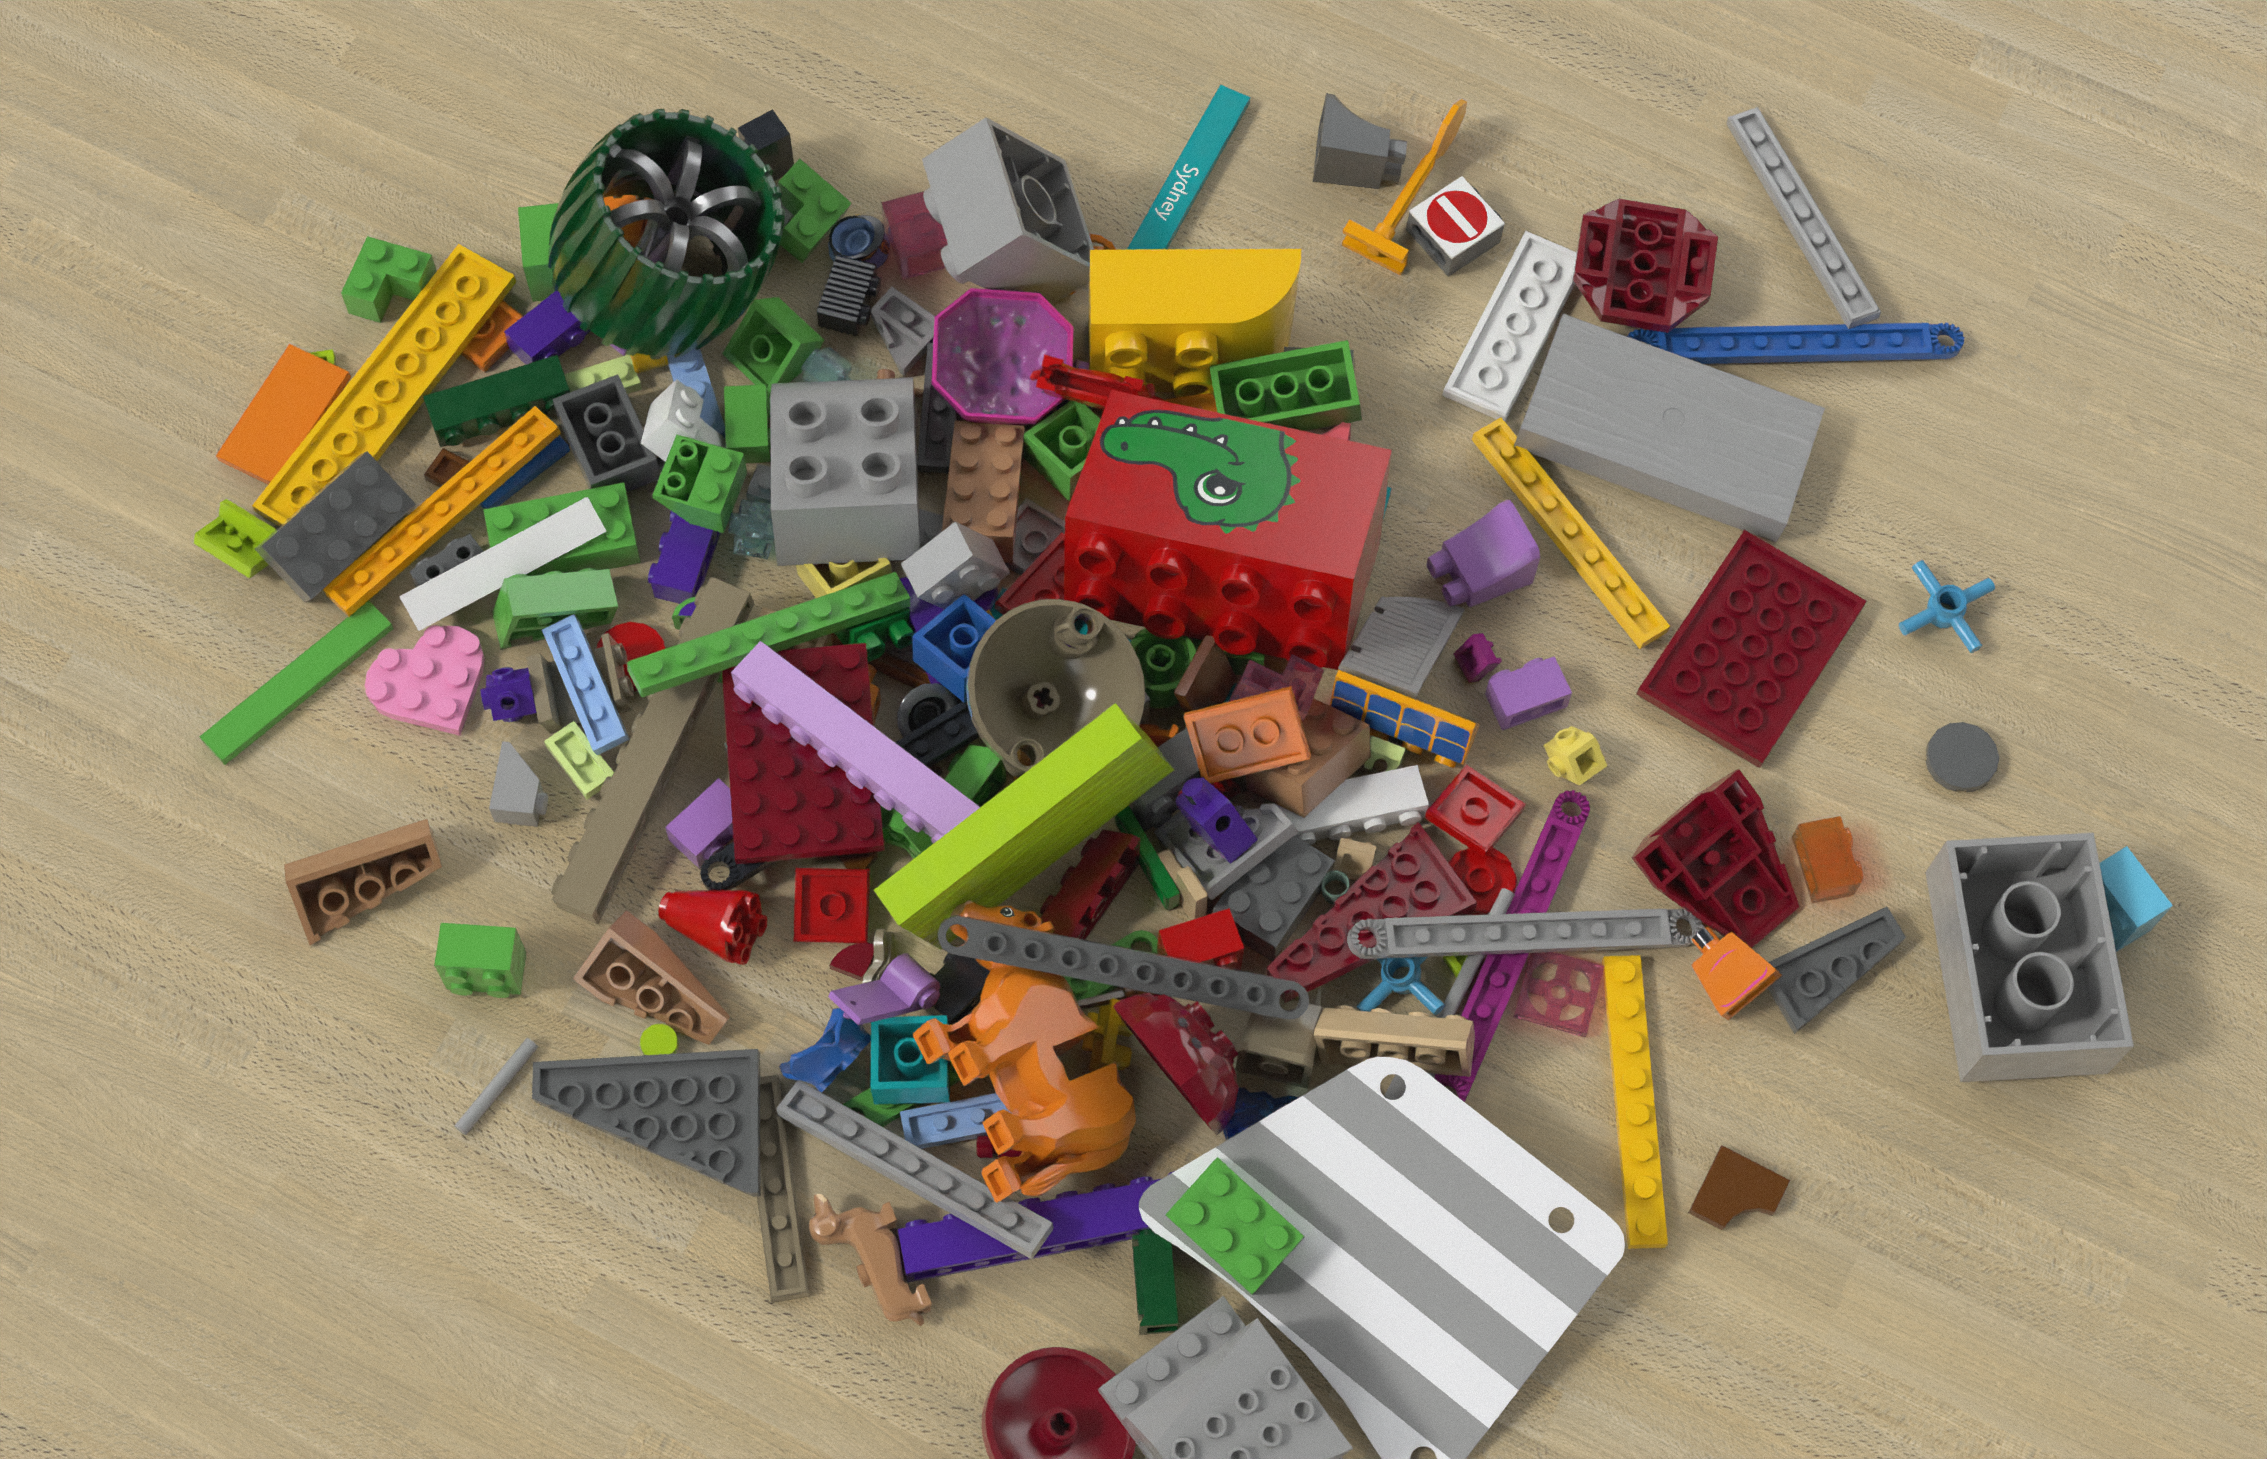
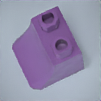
[1426,500,1540,607]

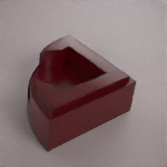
[829,943,874,981]

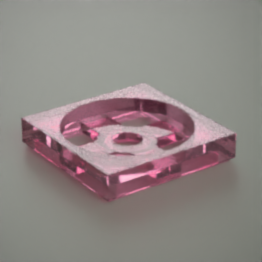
[1513,952,1604,1037]

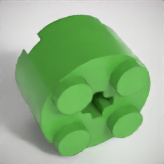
[1130,628,1196,708]

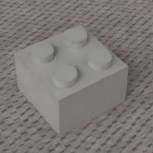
[901,521,1010,609]

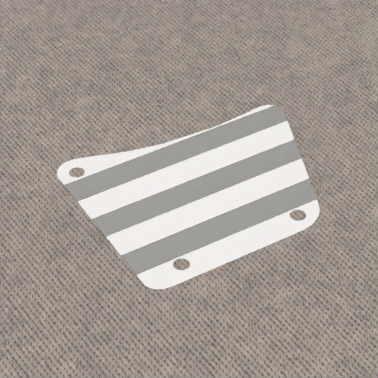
[1139,1057,1625,1459]

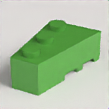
[492,568,618,650]

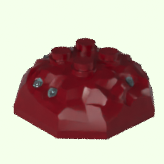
[1113,992,1239,1136]

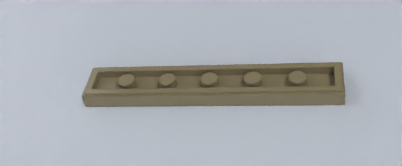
[757,1074,810,1303]

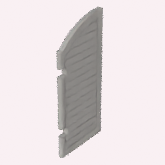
[1338,596,1465,699]

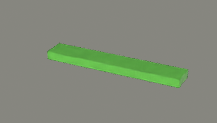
[199,600,394,765]

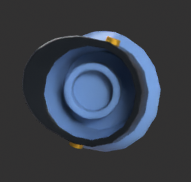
[828,214,890,268]

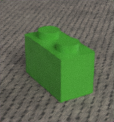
[724,384,771,463]

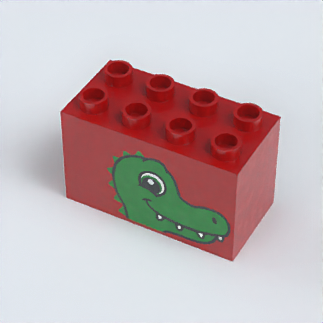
[1064,390,1392,671]

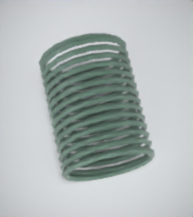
[1322,870,1350,905]

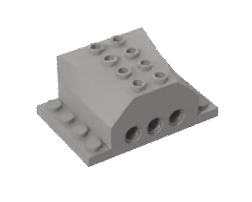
[1098,1296,1353,1459]

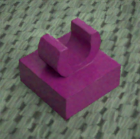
[1453,633,1502,683]

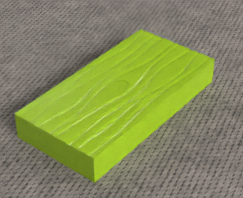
[874,703,1174,950]

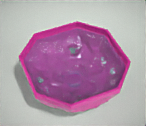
[931,288,1074,426]

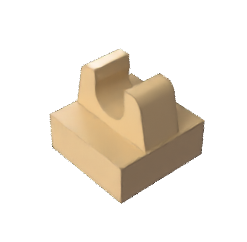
[1333,837,1377,880]

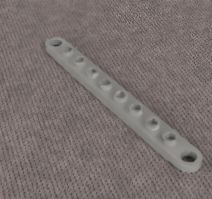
[1347,909,1704,959]

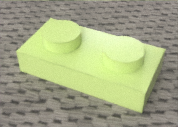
[564,355,642,394]
[544,721,614,800]

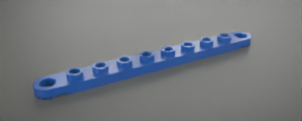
[1627,322,1965,364]

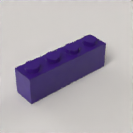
[504,291,590,364]
[648,511,721,604]

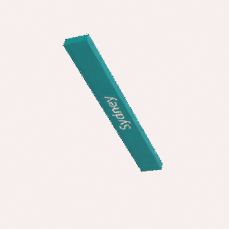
[1126,84,1250,250]

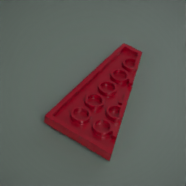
[1266,822,1477,1003]

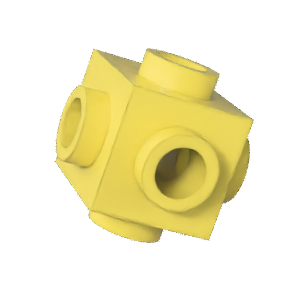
[1543,726,1607,786]

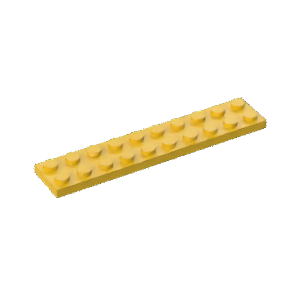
[252,244,517,526]

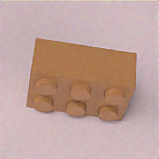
[1245,697,1371,818]

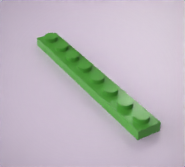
[627,572,910,698]

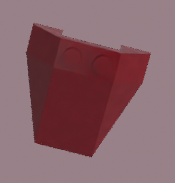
[1632,769,1800,948]

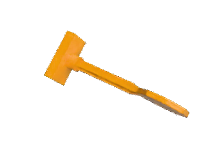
[1342,99,1467,276]

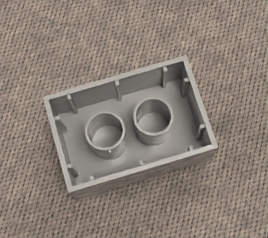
[1925,833,2134,1082]

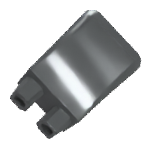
[1312,93,1407,189]

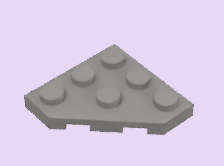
[1154,803,1298,900]

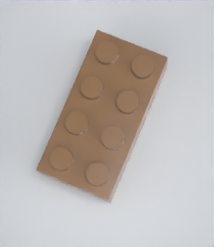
[942,421,1025,563]

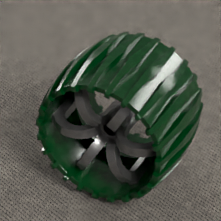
[548,108,785,359]

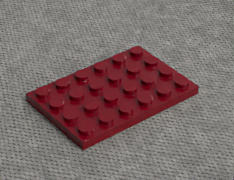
[1636,529,1867,768]
[722,643,884,865]

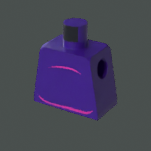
[1175,777,1258,864]

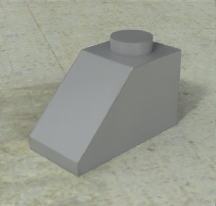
[489,741,548,827]

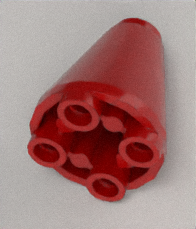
[658,890,768,965]

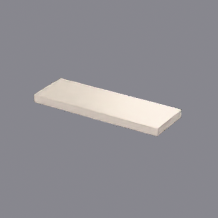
[1442,231,1577,422]

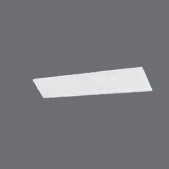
[399,497,606,631]

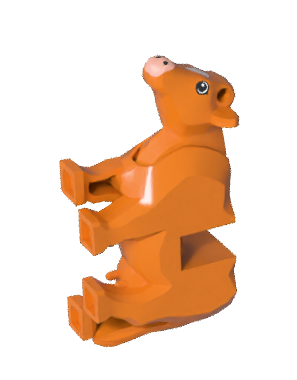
[913,900,1136,1203]

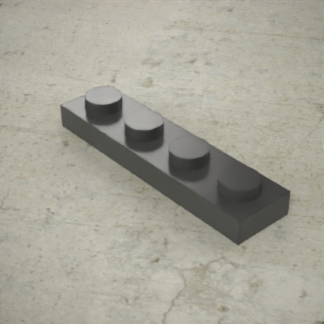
[917,343,957,473]

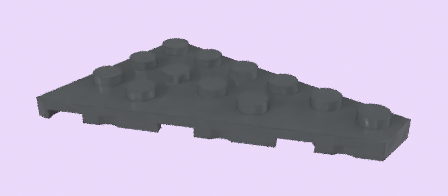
[532,1049,761,1197]

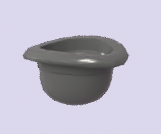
[897,683,958,737]

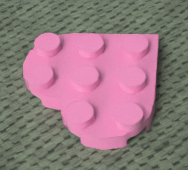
[365,625,485,736]

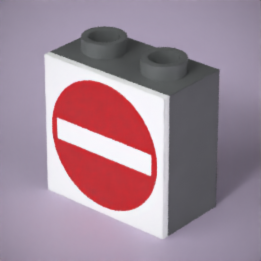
[1406,176,1505,277]

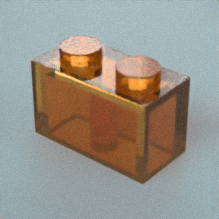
[1792,816,1863,904]

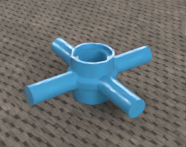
[1899,560,1995,653]
[1356,957,1445,1015]

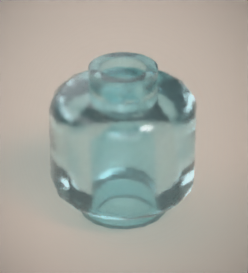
[801,347,852,382]

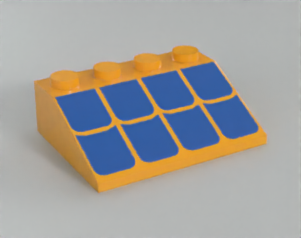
[1329,670,1480,768]

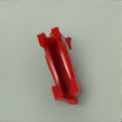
[1029,354,1167,410]

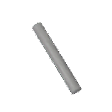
[454,1038,538,1135]

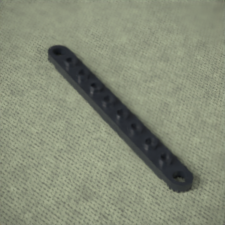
[700,701,980,890]

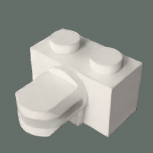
[641,379,726,462]

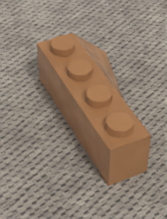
[284,819,442,945]

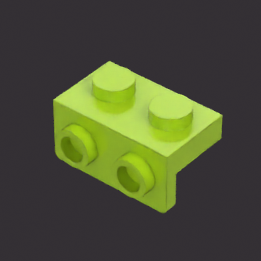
[194,499,276,578]

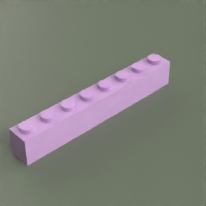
[731,641,980,844]

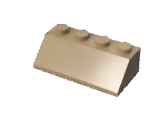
[1314,1005,1475,1077]

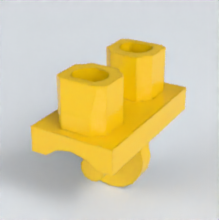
[1082,998,1133,1072]

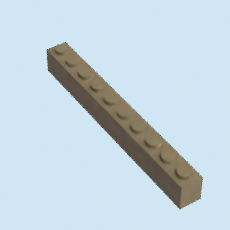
[551,577,755,925]

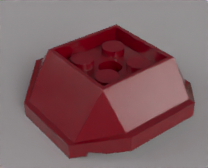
[1573,198,1718,333]

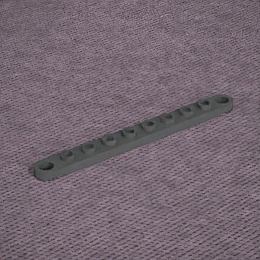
[938,915,1309,1019]

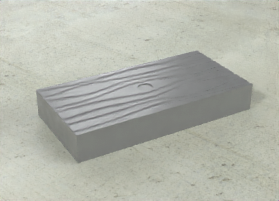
[1514,314,1825,542]

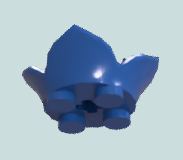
[779,1008,871,1093]

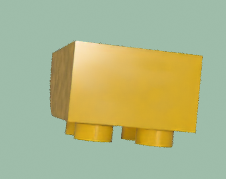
[1089,249,1302,398]

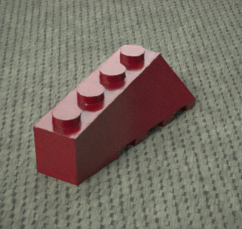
[1040,829,1140,940]

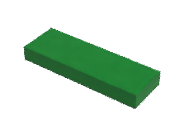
[1115,805,1180,911]

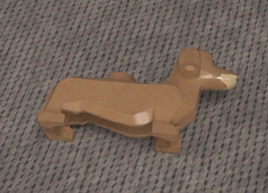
[809,1194,932,1326]

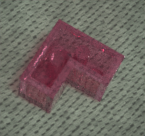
[1229,654,1325,722]

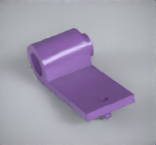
[828,953,940,1025]

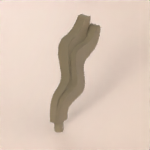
[863,929,896,983]

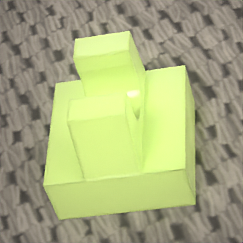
[1364,736,1407,771]

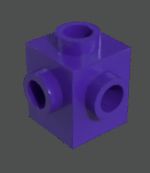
[480,667,537,722]

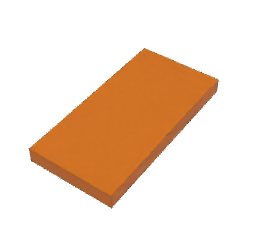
[216,344,351,485]

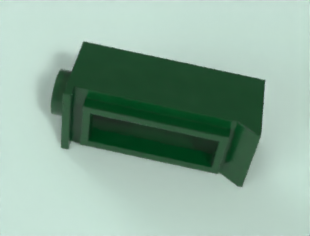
[1132,1229,1178,1335]

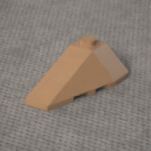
[573,910,730,1045]

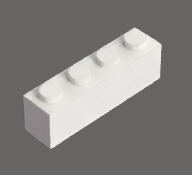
[1276,765,1429,845]

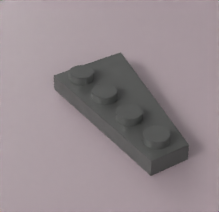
[1768,906,1906,1034]

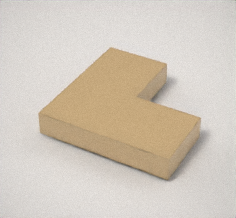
[1158,848,1208,920]

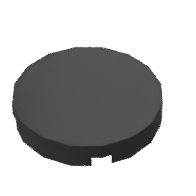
[1926,722,1999,792]

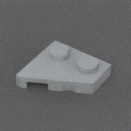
[870,287,935,376]

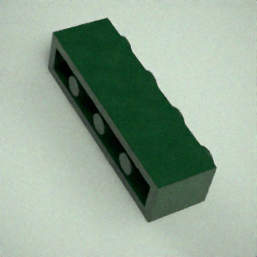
[423,355,570,447]

